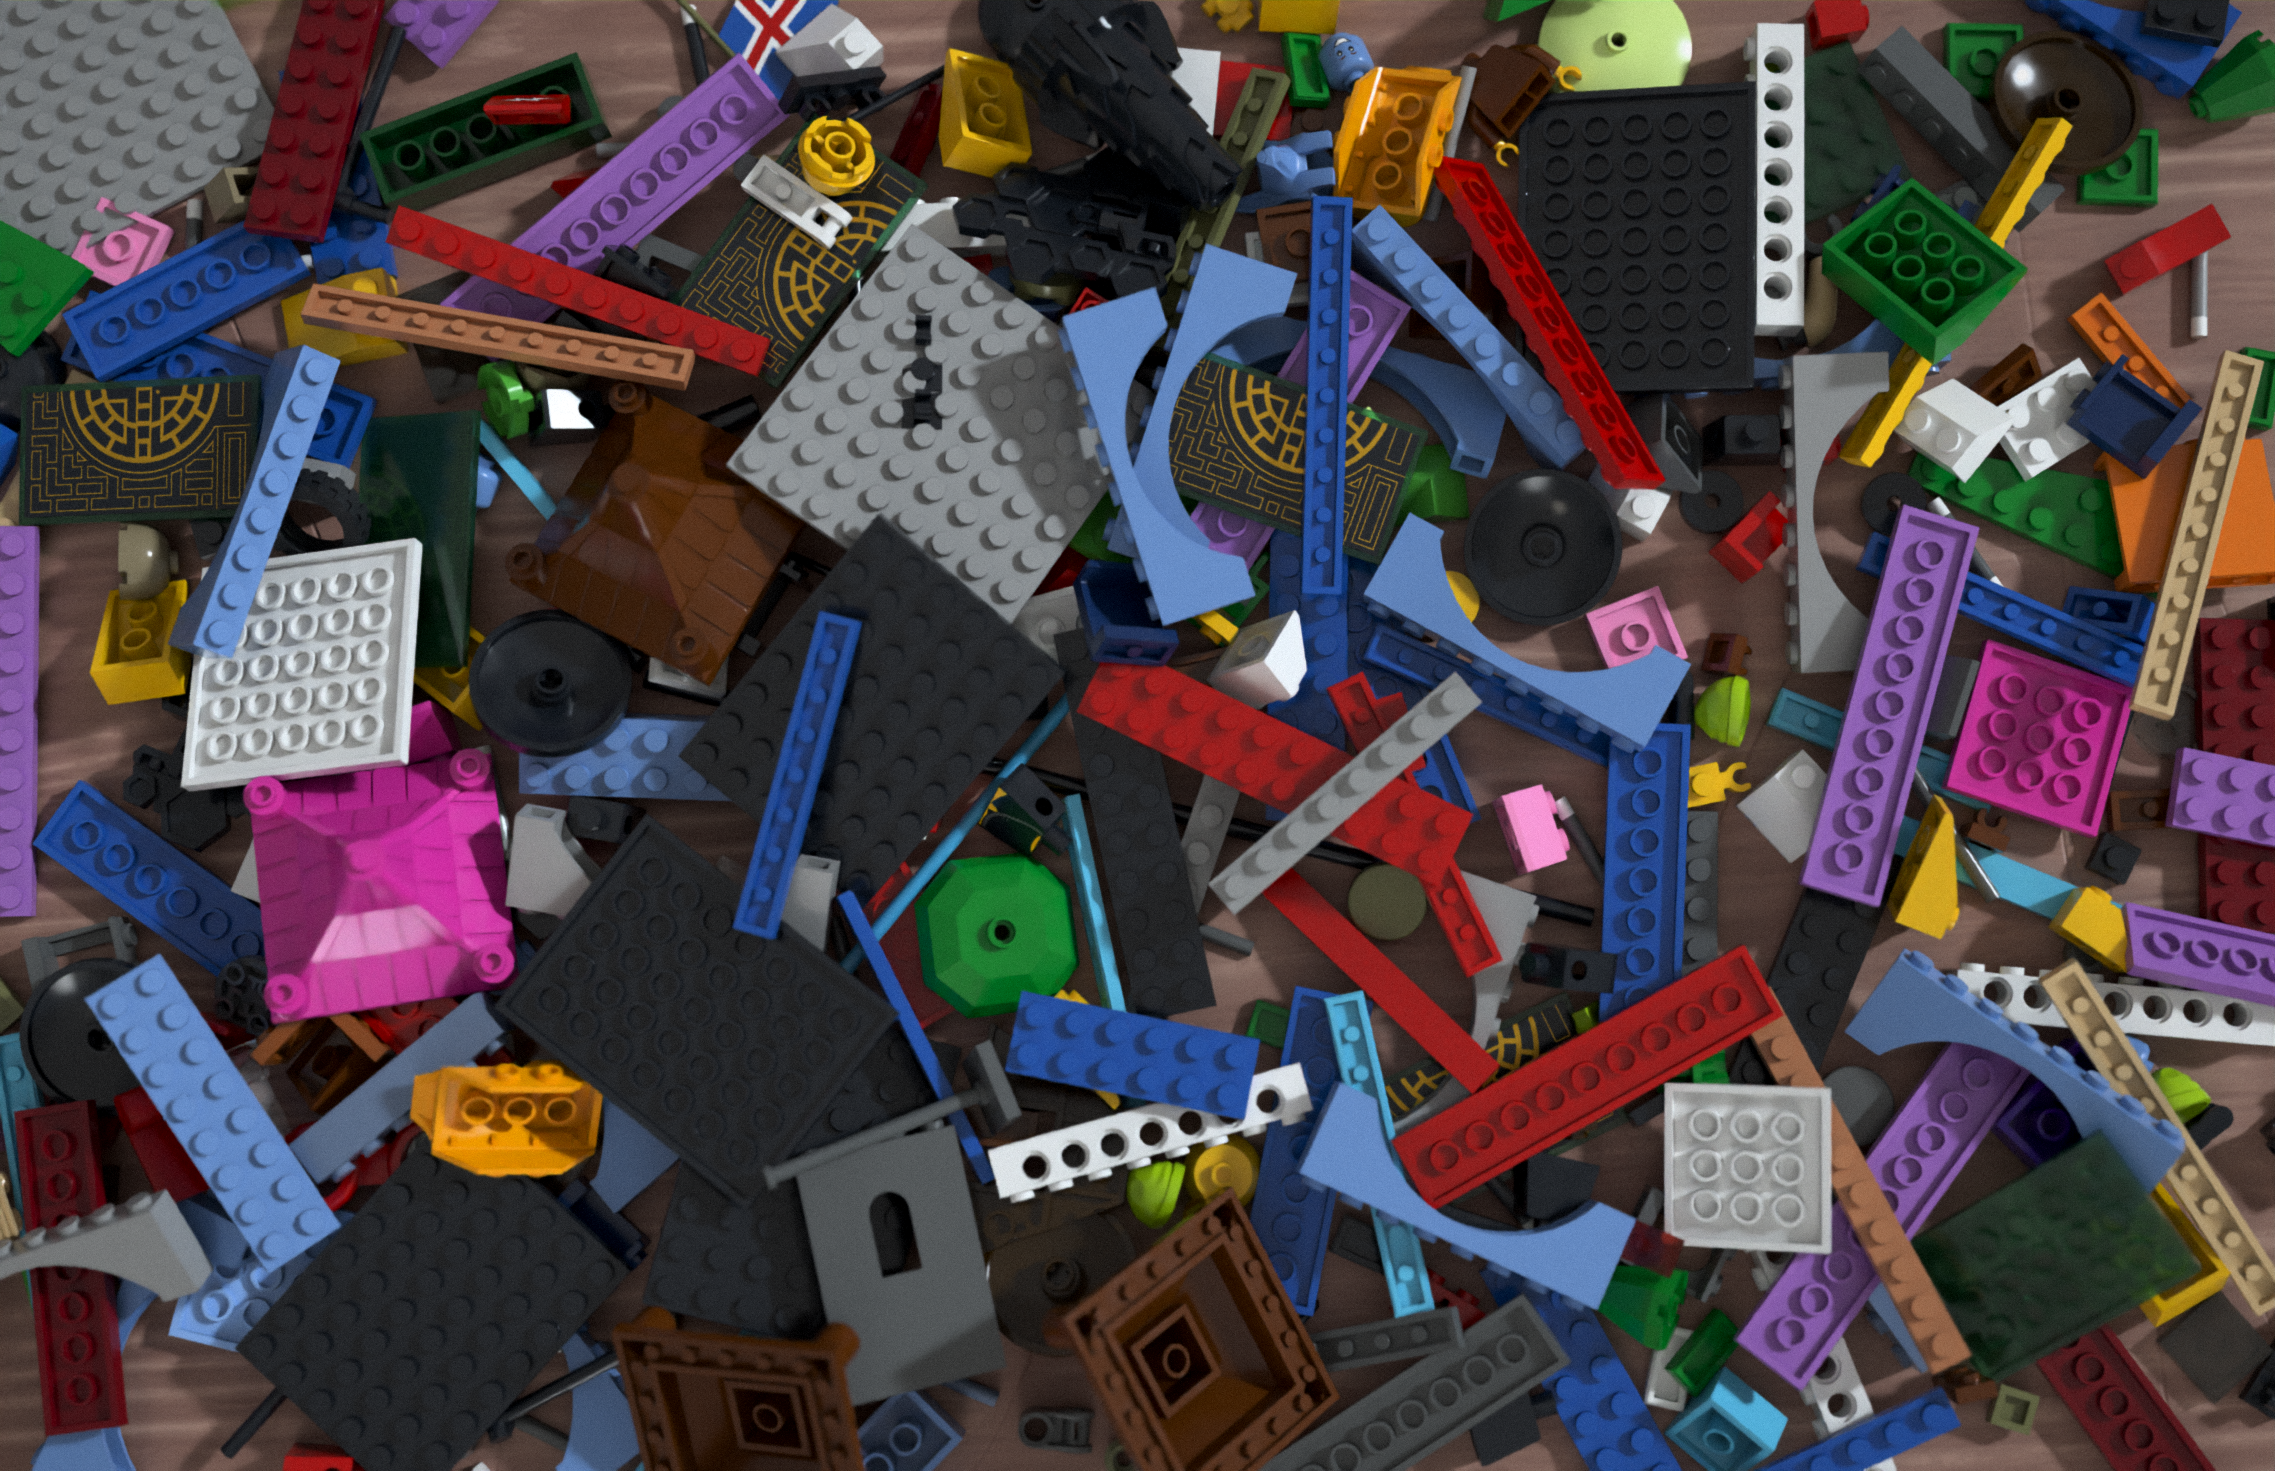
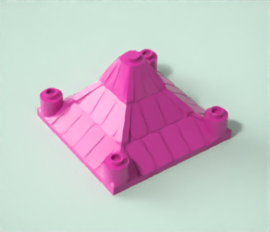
[243,748,519,1024]

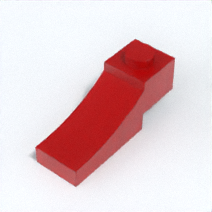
[2103,204,2231,297]

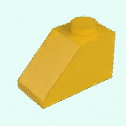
[2048,886,2127,973]

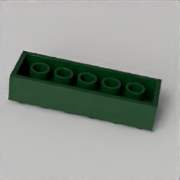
[359,52,613,214]

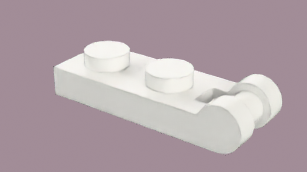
[741,154,853,250]

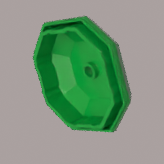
[914,853,1080,1019]

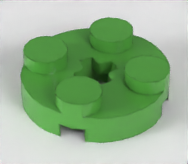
[477,359,535,439]

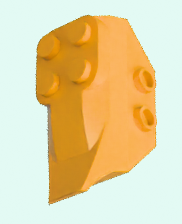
[1333,65,1462,227]
[410,1060,603,1177]

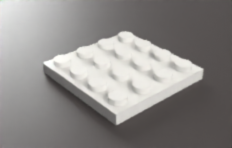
[1664,1082,1831,1254]

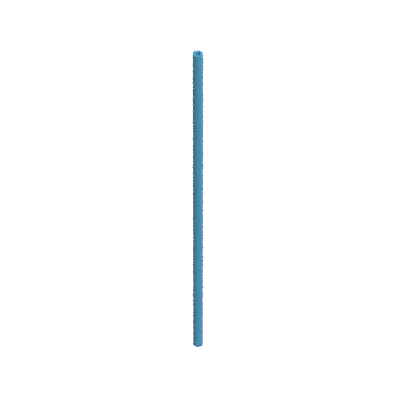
[840,692,1070,974]

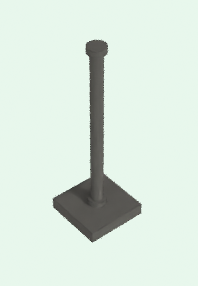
[760,1040,1022,1191]

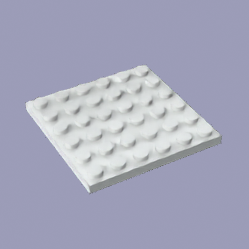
[181,538,422,792]

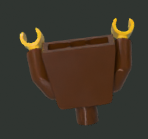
[1460,44,1582,168]

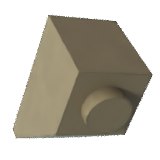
[204,167,259,223]

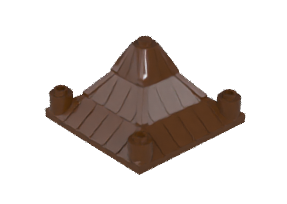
[505,380,807,687]
[1042,1186,1340,1471]
[611,1305,866,1471]

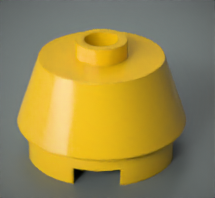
[798,116,875,196]
[1183,1133,1261,1207]

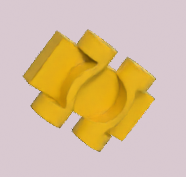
[1201,0,1254,34]

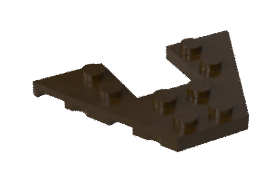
[967,1023,1129,1254]

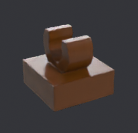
[1701,633,1752,676]
[1959,808,2010,853]

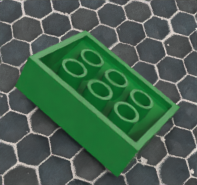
[1822,178,2027,366]

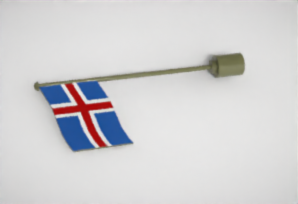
[675,0,839,101]

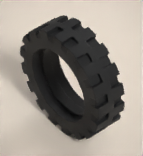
[273,468,371,556]

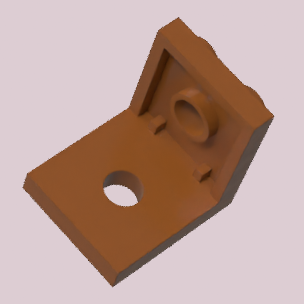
[250,1012,397,1066]

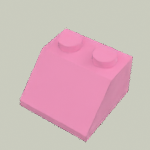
[1492,784,1570,876]

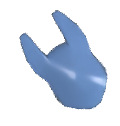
[1235,130,1336,215]

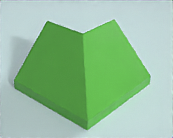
[1391,444,1470,527]

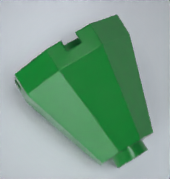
[2188,30,2275,124]
[1597,1266,1688,1351]

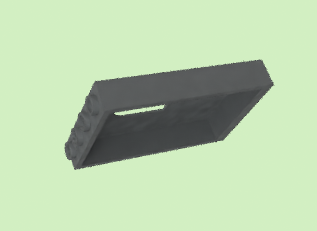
[796,1119,1007,1406]

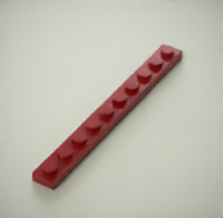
[385,205,771,378]

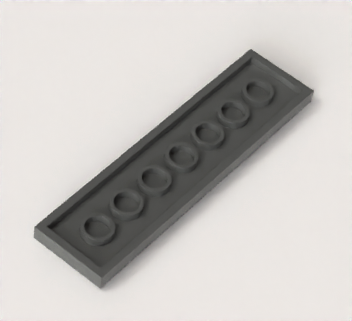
[1258,1291,1571,1471]

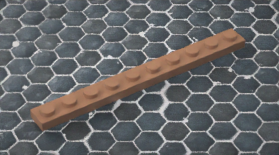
[300,283,696,391]
[1749,986,1971,1374]

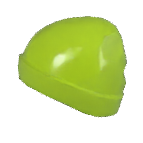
[1694,675,1751,747]
[2151,1067,2211,1124]
[1126,1160,1186,1229]

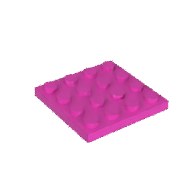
[1941,639,2133,838]

